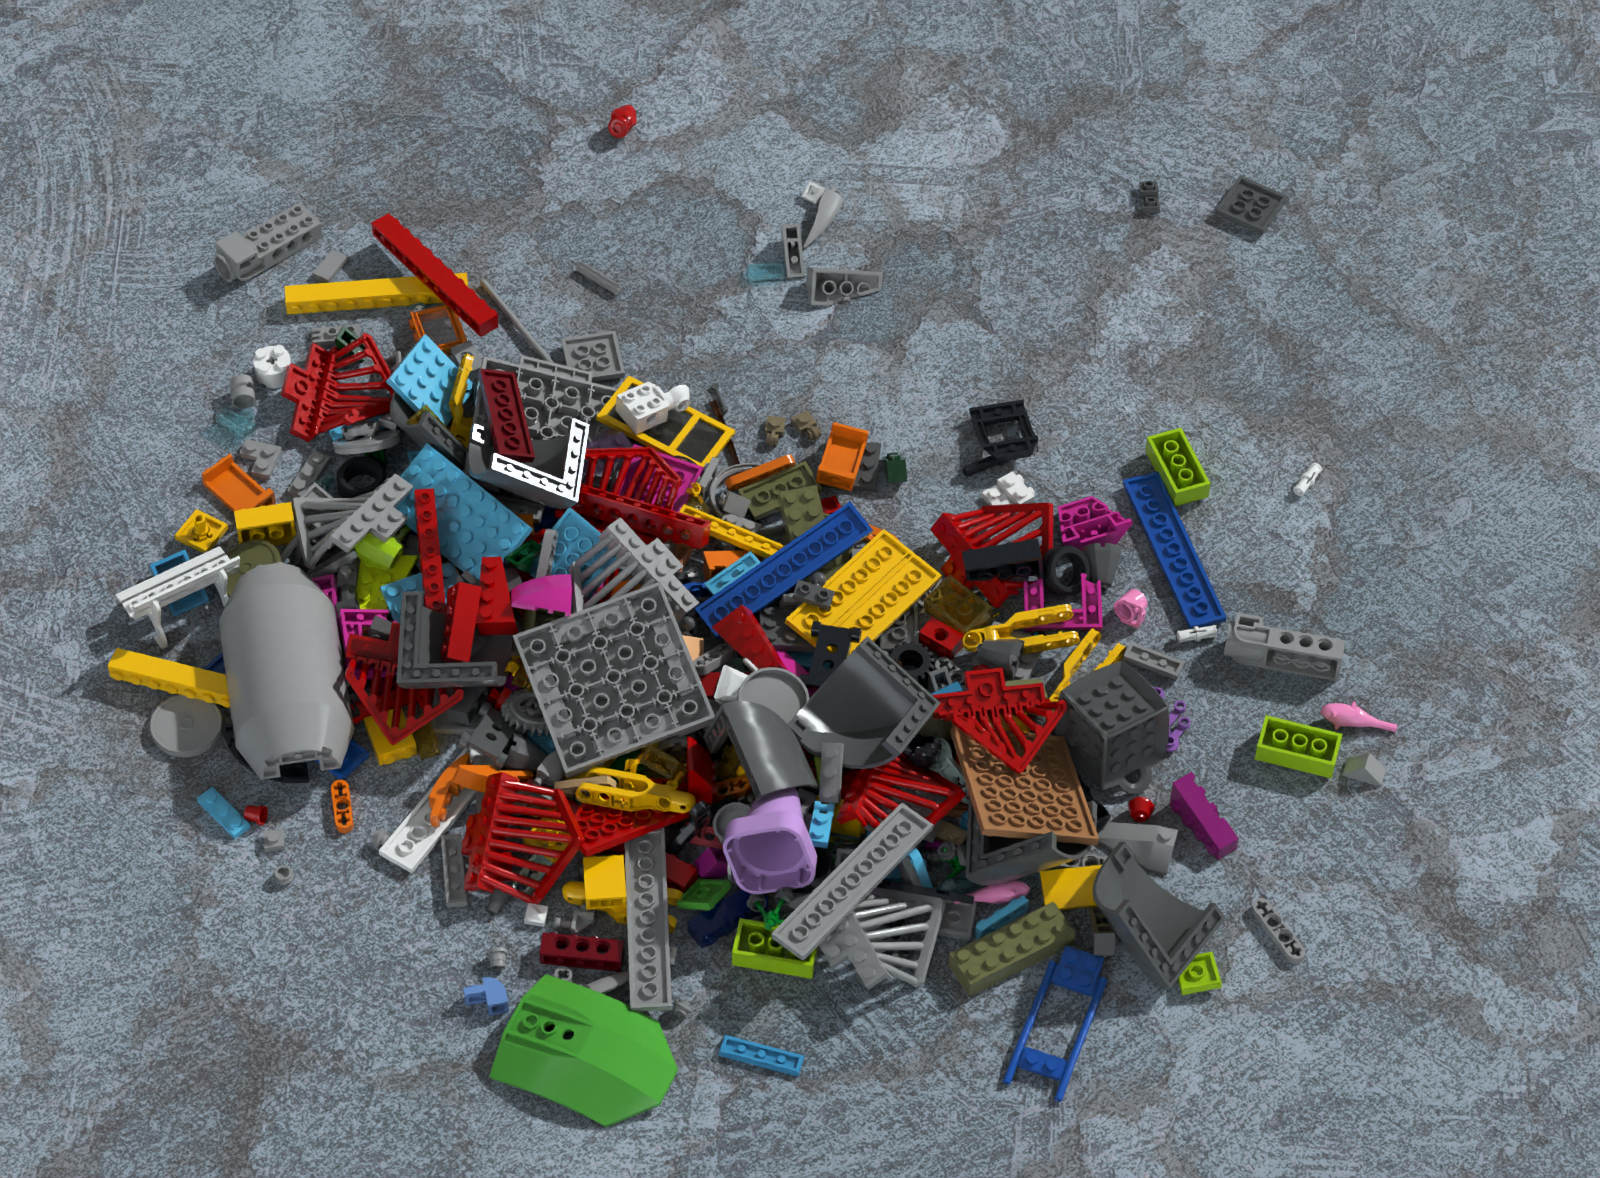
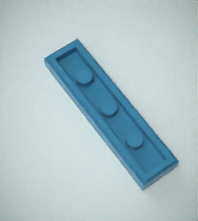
[719,1035,804,1077]

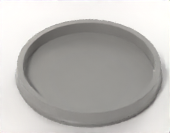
[332,429,401,454]
[737,667,809,725]
[150,694,223,758]

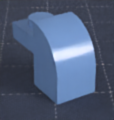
[463,977,509,1016]

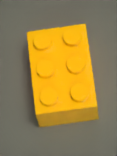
[234,502,296,546]

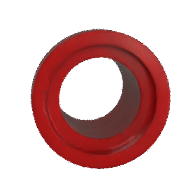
[244,805,268,825]

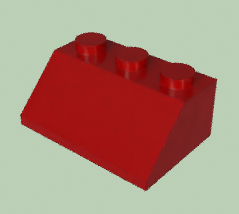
[686,737,717,804]

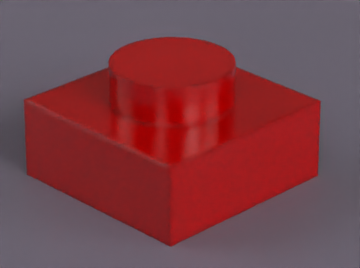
[820,495,841,515]

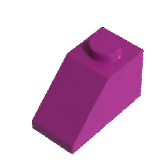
[694,847,728,880]

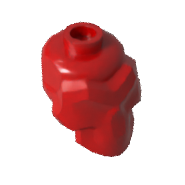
[608,104,637,138]

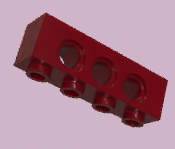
[539,932,624,972]

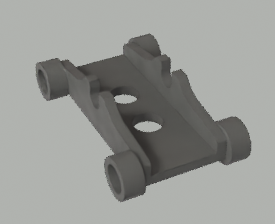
[457,701,523,769]

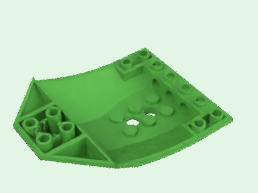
[489,974,678,1127]

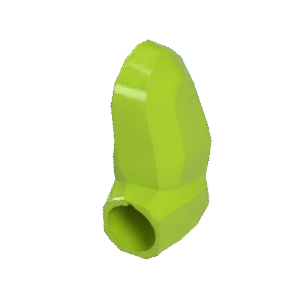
[354,524,411,571]

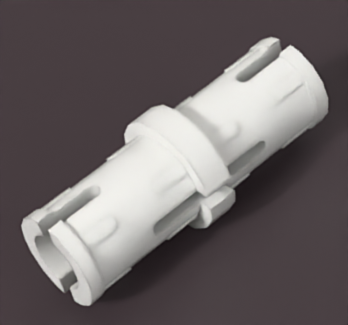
[1293,463,1322,496]
[1177,625,1217,643]

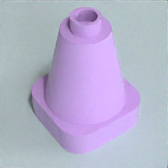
[723,787,817,894]

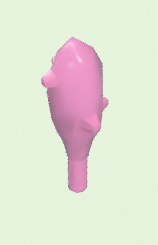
[1320,702,1397,732]
[953,880,1030,904]

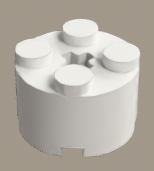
[253,345,291,389]

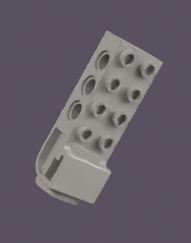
[213,202,322,283]
[1223,613,1345,681]

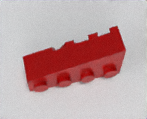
[476,557,518,635]
[440,582,482,663]
[711,605,787,670]

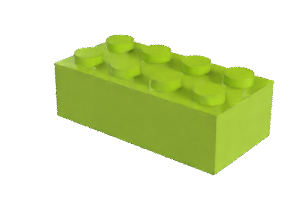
[1145,428,1211,507]
[1255,715,1343,779]
[732,918,819,979]

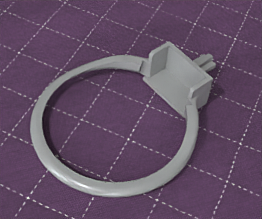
[709,463,785,551]

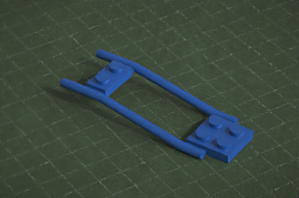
[1003,945,1108,1102]

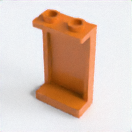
[815,422,869,492]
[201,454,276,513]

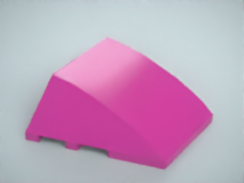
[1058,496,1133,550]
[511,574,572,617]

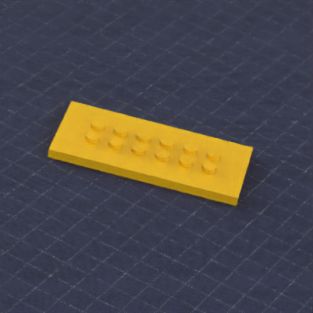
[785,529,942,654]

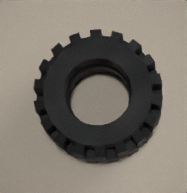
[888,641,935,689]

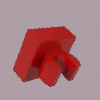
[487,687,511,712]

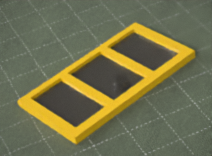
[596,376,735,475]

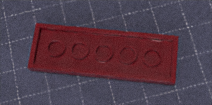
[478,368,535,462]

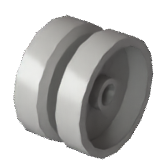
[713,802,750,845]

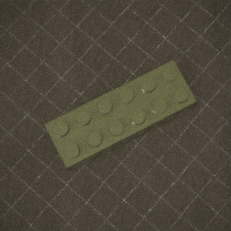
[778,485,838,584]
[948,901,1075,997]

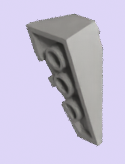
[806,267,883,306]
[1098,822,1178,876]

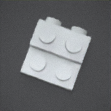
[982,471,1035,514]

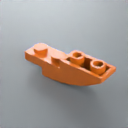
[429,753,473,828]
[452,765,534,793]

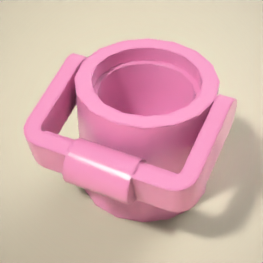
[1114,589,1147,628]

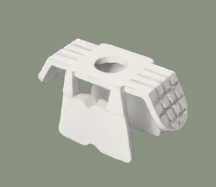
[714,658,758,705]

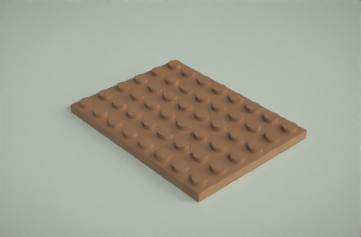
[950,725,1099,845]

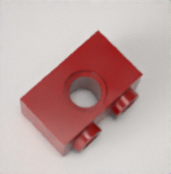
[919,617,964,660]

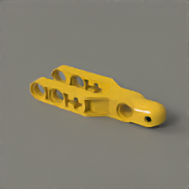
[448,353,474,449]
[963,604,1080,654]
[1049,628,1126,711]
[575,766,696,814]
[562,880,684,933]

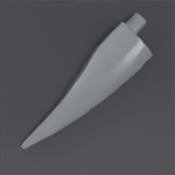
[803,186,844,249]
[533,750,565,787]
[585,970,630,999]

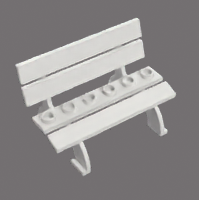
[115,546,240,650]

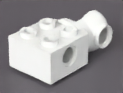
[615,382,690,434]

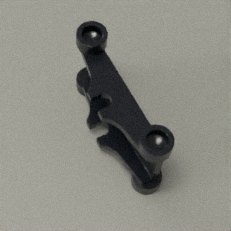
[800,621,862,689]

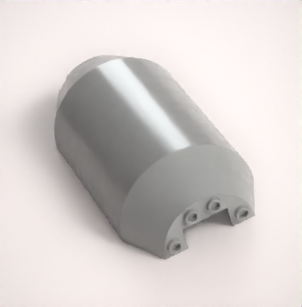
[219,562,355,780]

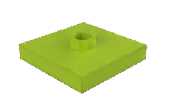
[1177,951,1222,996]

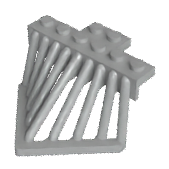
[291,473,414,570]
[569,517,699,623]
[812,887,946,989]

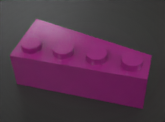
[1169,772,1239,860]

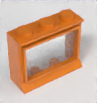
[408,305,467,358]

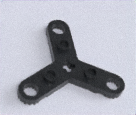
[665,794,738,855]

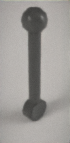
[711,383,728,413]

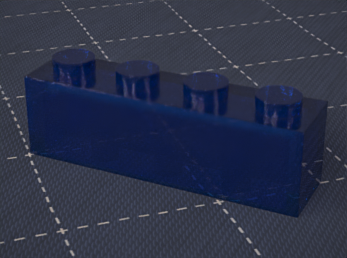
[687,889,768,949]

